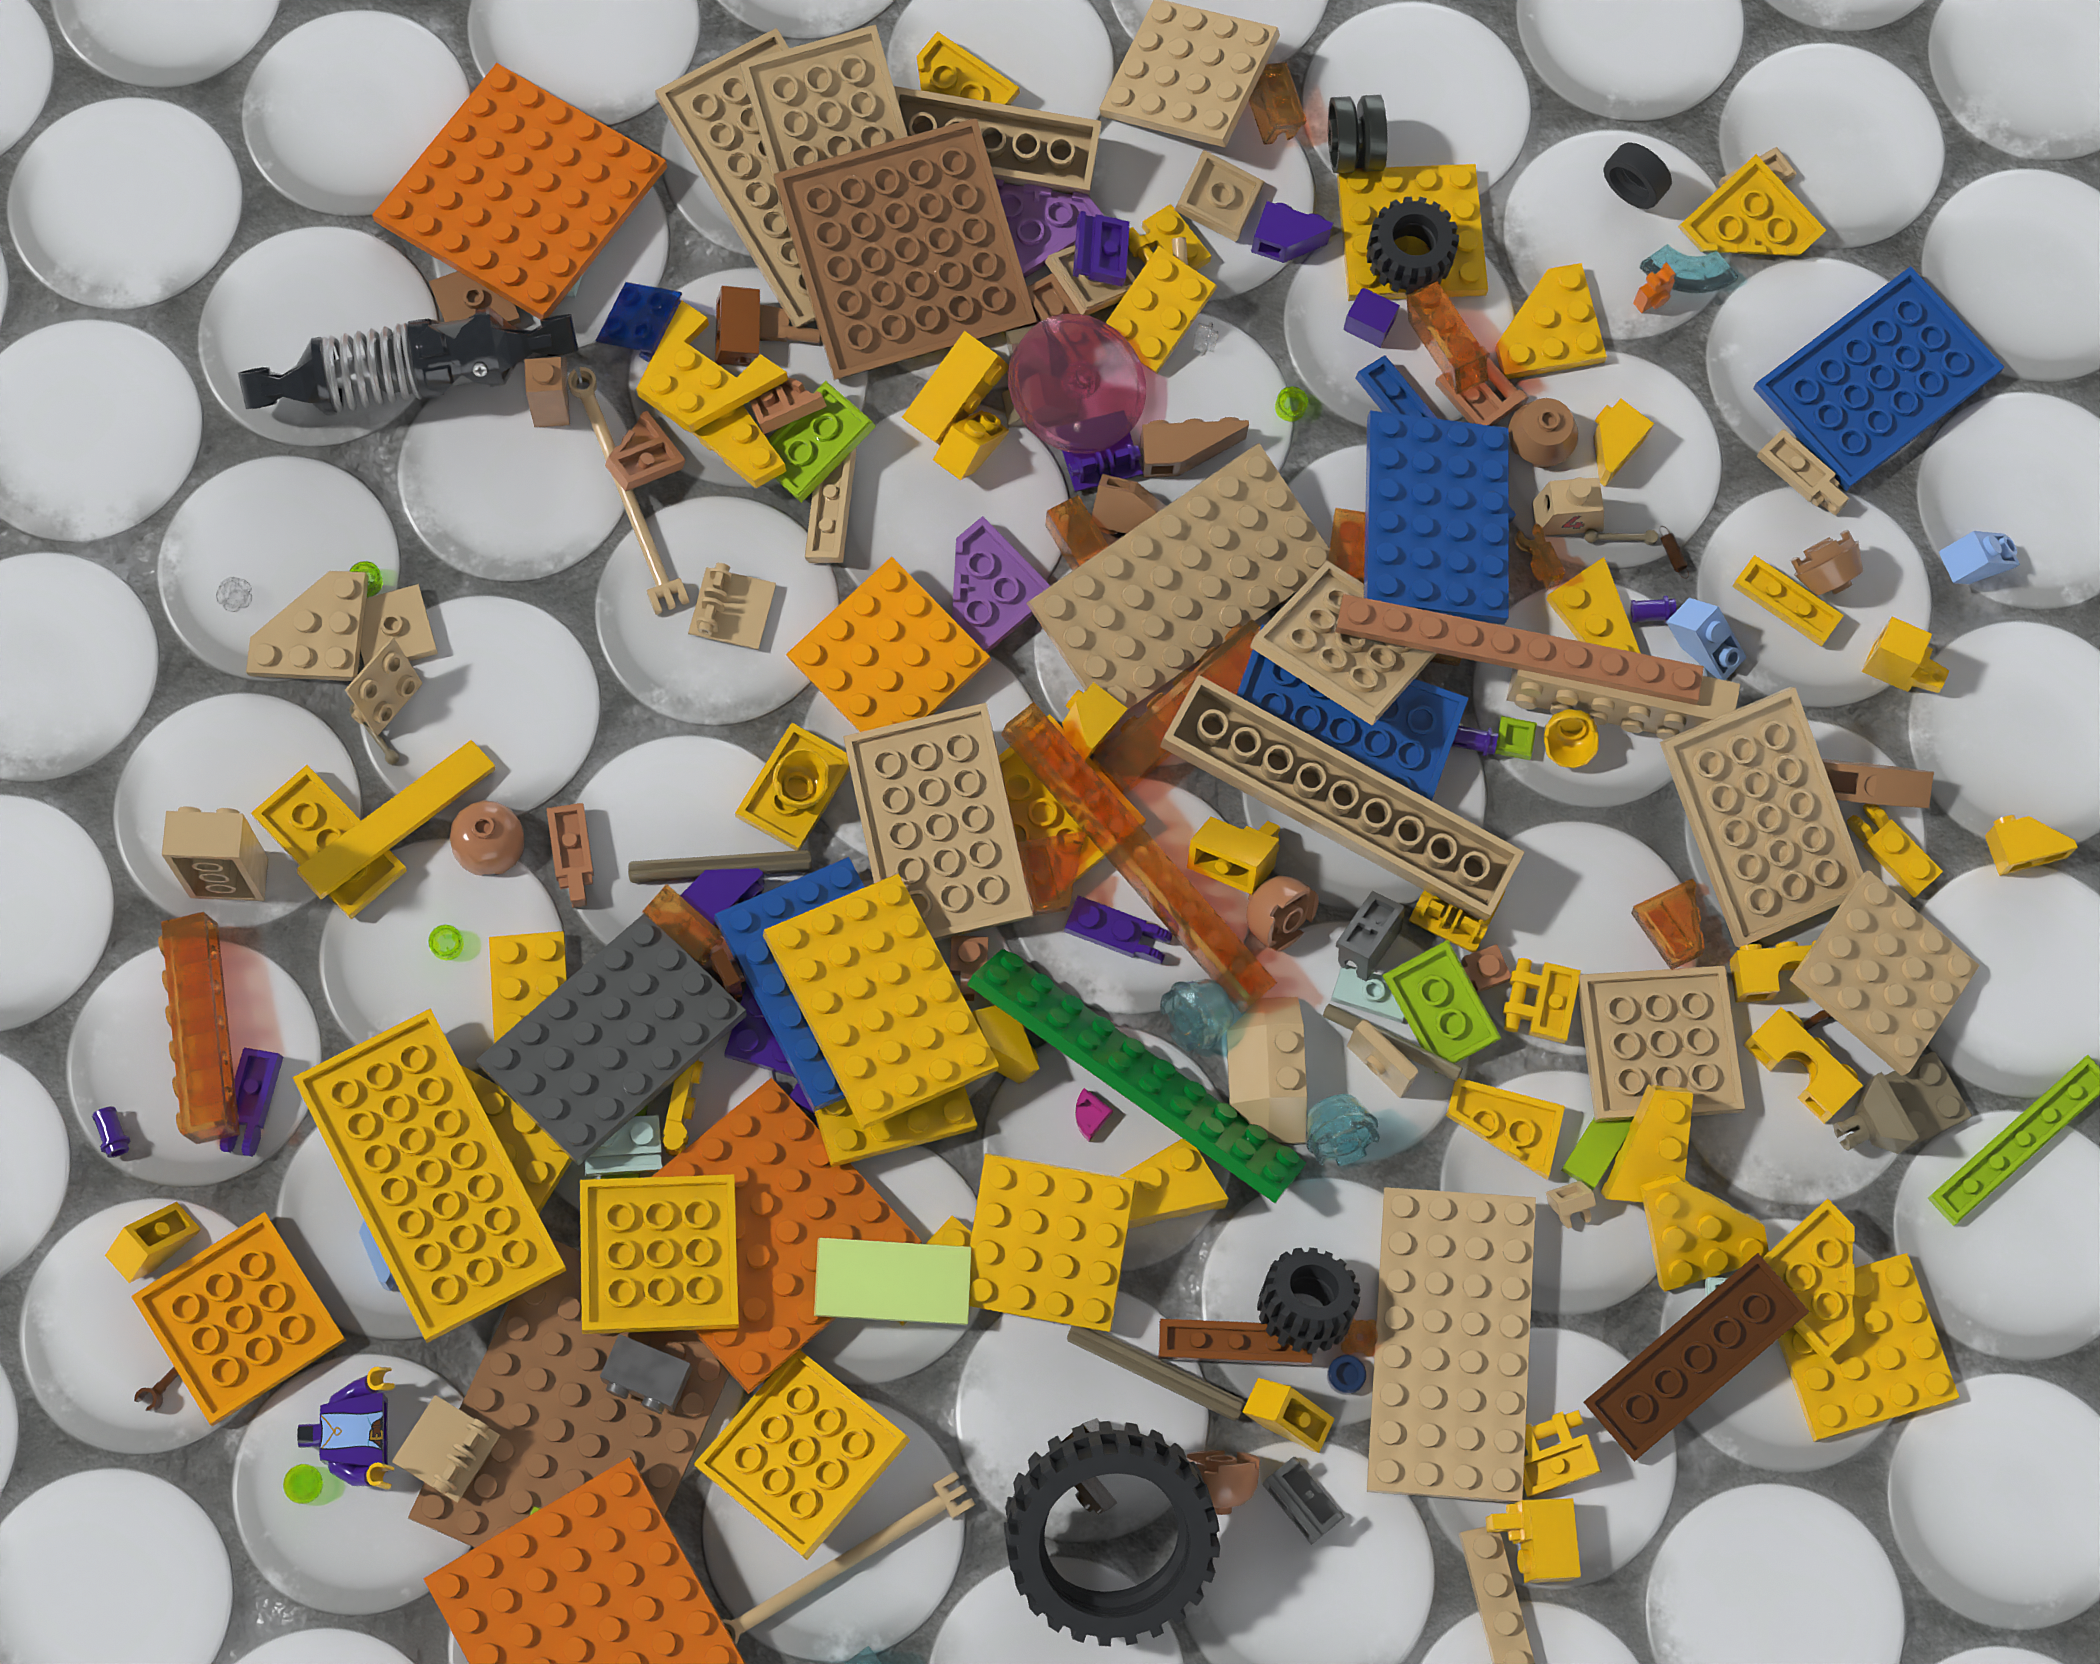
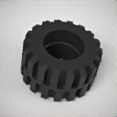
[1366,196,1459,295]
[1257,1247,1361,1353]

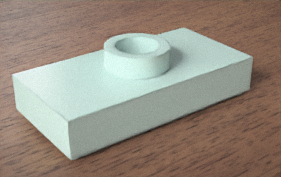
[1331,965,1404,1023]

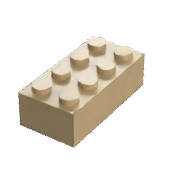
[162,806,268,901]

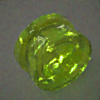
[1275,386,1308,422]
[349,561,383,598]
[428,924,464,961]

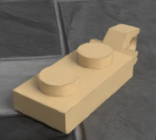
[1757,429,1849,516]

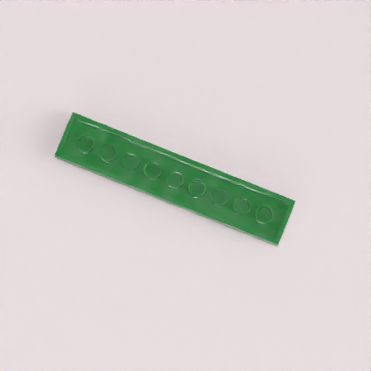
[967,948,1306,1203]

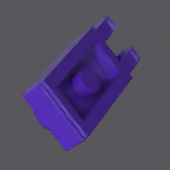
[1064,895,1173,964]
[219,1047,284,1157]

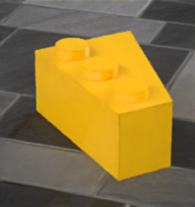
[901,331,1010,446]
[1600,1084,1693,1202]
[1120,1138,1229,1229]

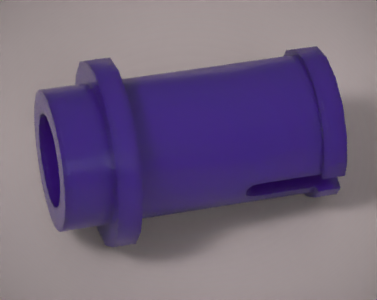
[1630,595,1677,624]
[1451,725,1498,756]
[92,1106,131,1158]

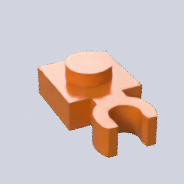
[1633,262,1676,313]

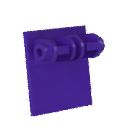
[1055,410,1143,492]

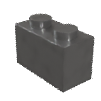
[600,1334,692,1414]

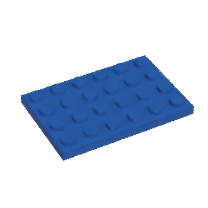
[1753,266,2004,492]
[1364,410,1509,625]
[1236,624,1468,801]
[714,857,865,1112]

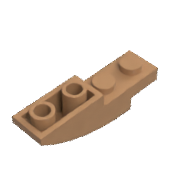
[1821,758,1934,808]

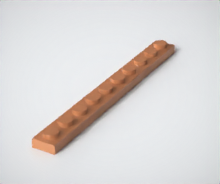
[1335,594,1704,705]

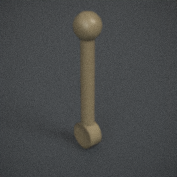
[1584,529,1659,545]
[349,704,399,765]

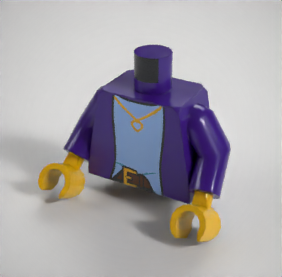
[297,1367,395,1490]

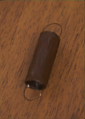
[1660,526,1689,579]

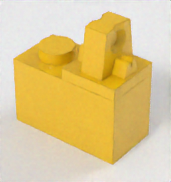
[1861,616,1949,693]
[1187,816,1281,895]
[1485,1498,1581,1583]

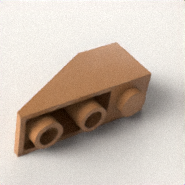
[1140,417,1249,478]
[1090,474,1166,534]

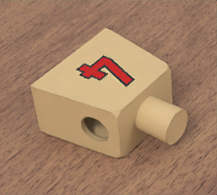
[1532,477,1604,536]

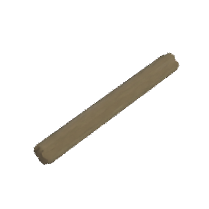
[628,850,812,883]
[1067,1325,1245,1421]

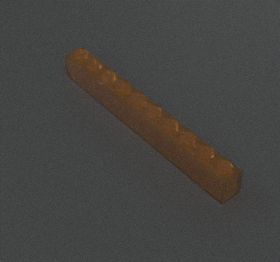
[1001,702,1277,1014]

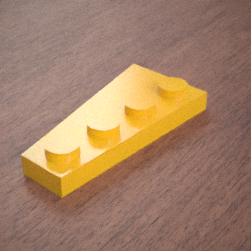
[675,405,786,488]

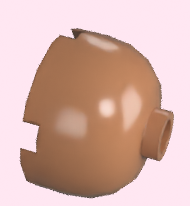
[450,800,524,876]
[1246,876,1319,951]
[1187,1450,1260,1515]

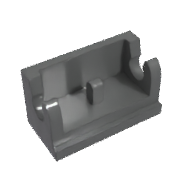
[1336,891,1405,981]
[1262,1457,1345,1545]

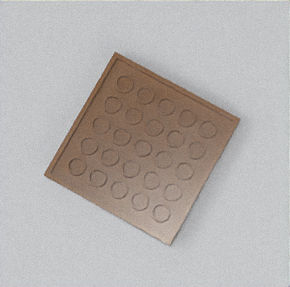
[773,118,1037,381]

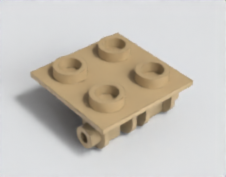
[688,563,776,650]
[345,637,423,736]
[392,1395,501,1503]

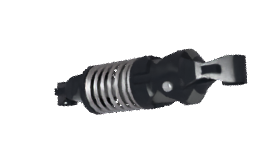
[238,307,579,416]

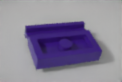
[1073,211,1130,287]

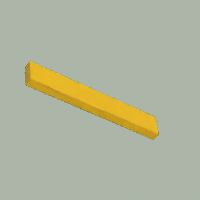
[297,740,495,900]

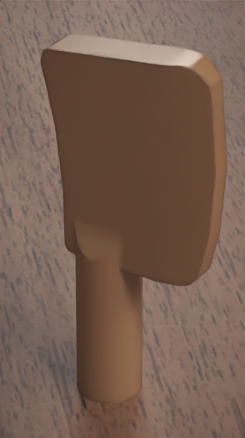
[759,305,821,344]

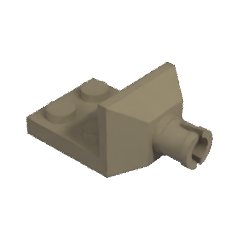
[1833,1051,1972,1154]

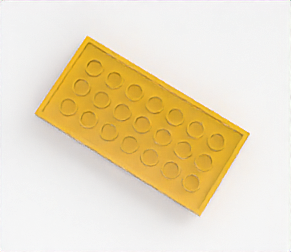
[292,1008,567,1343]

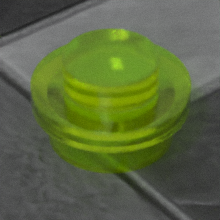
[283,1464,323,1504]

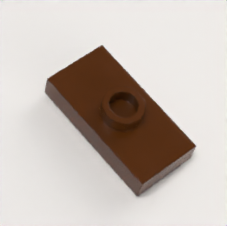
[711,948,745,1002]

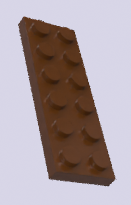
[1583,1253,1810,1462]

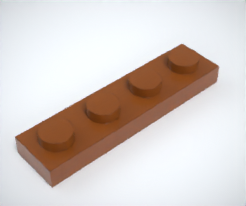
[1158,1319,1313,1365]

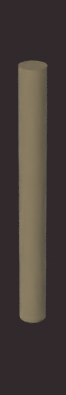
[1323,1003,1463,1081]

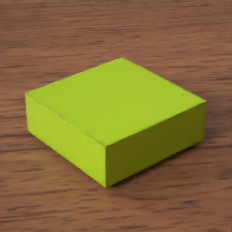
[1495,716,1537,760]

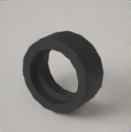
[1603,142,1672,209]

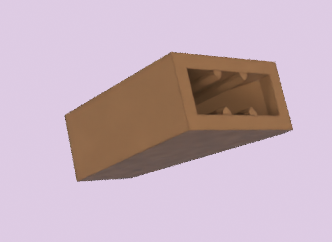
[524,357,570,427]

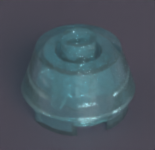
[1160,979,1234,1052]
[1307,1094,1380,1166]

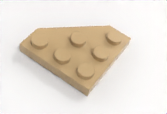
[246,571,369,681]

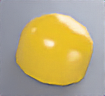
[1544,709,1599,768]
[773,748,829,809]

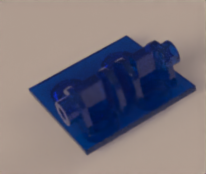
[595,282,682,362]

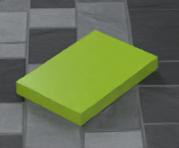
[768,381,876,503]
[1382,940,1502,1074]

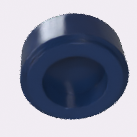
[1327,1355,1366,1395]

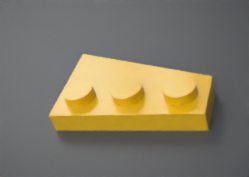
[1546,557,1641,654]

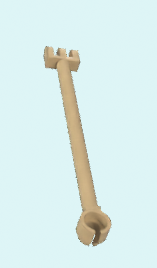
[568,367,690,615]
[722,1471,976,1645]

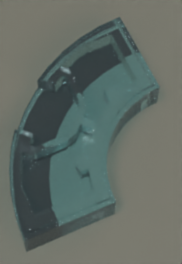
[1639,244,1738,293]

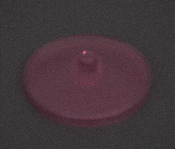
[1008,314,1146,454]

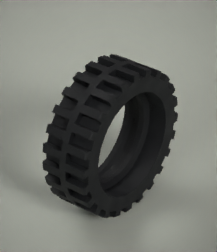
[1004,1421,1220,1647]

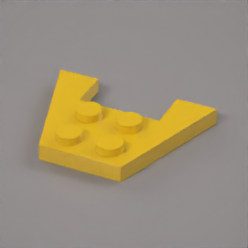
[636,300,788,433]

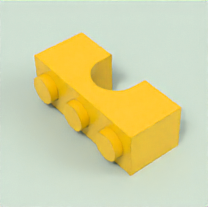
[1729,941,1816,1003]
[1743,1007,1863,1124]

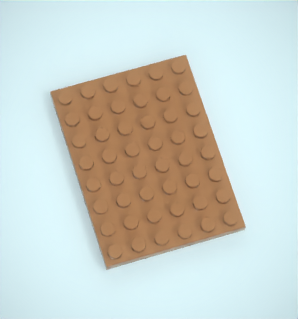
[408,1239,730,1548]

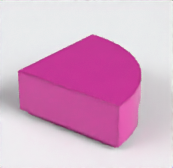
[1075,1088,1113,1142]

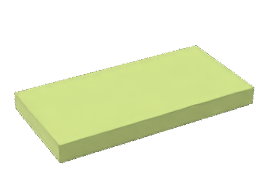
[814,1238,971,1325]

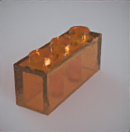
[1406,281,1488,395]

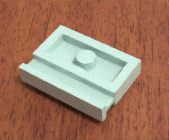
[585,1115,663,1177]

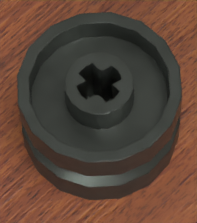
[1327,95,1388,173]

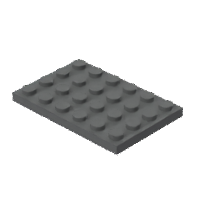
[476,913,747,1166]

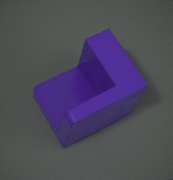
[1343,288,1400,348]

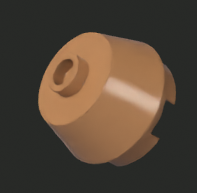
[1508,398,1578,468]
[1790,530,1863,596]

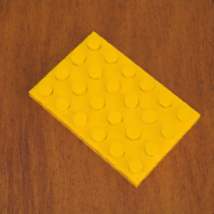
[763,873,999,1130]

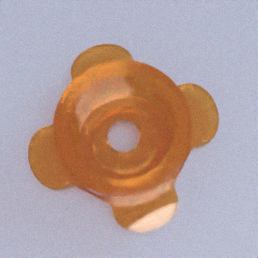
[1341,1318,1378,1357]

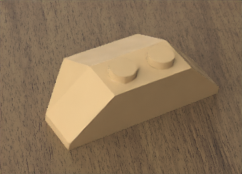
[1226,997,1307,1144]

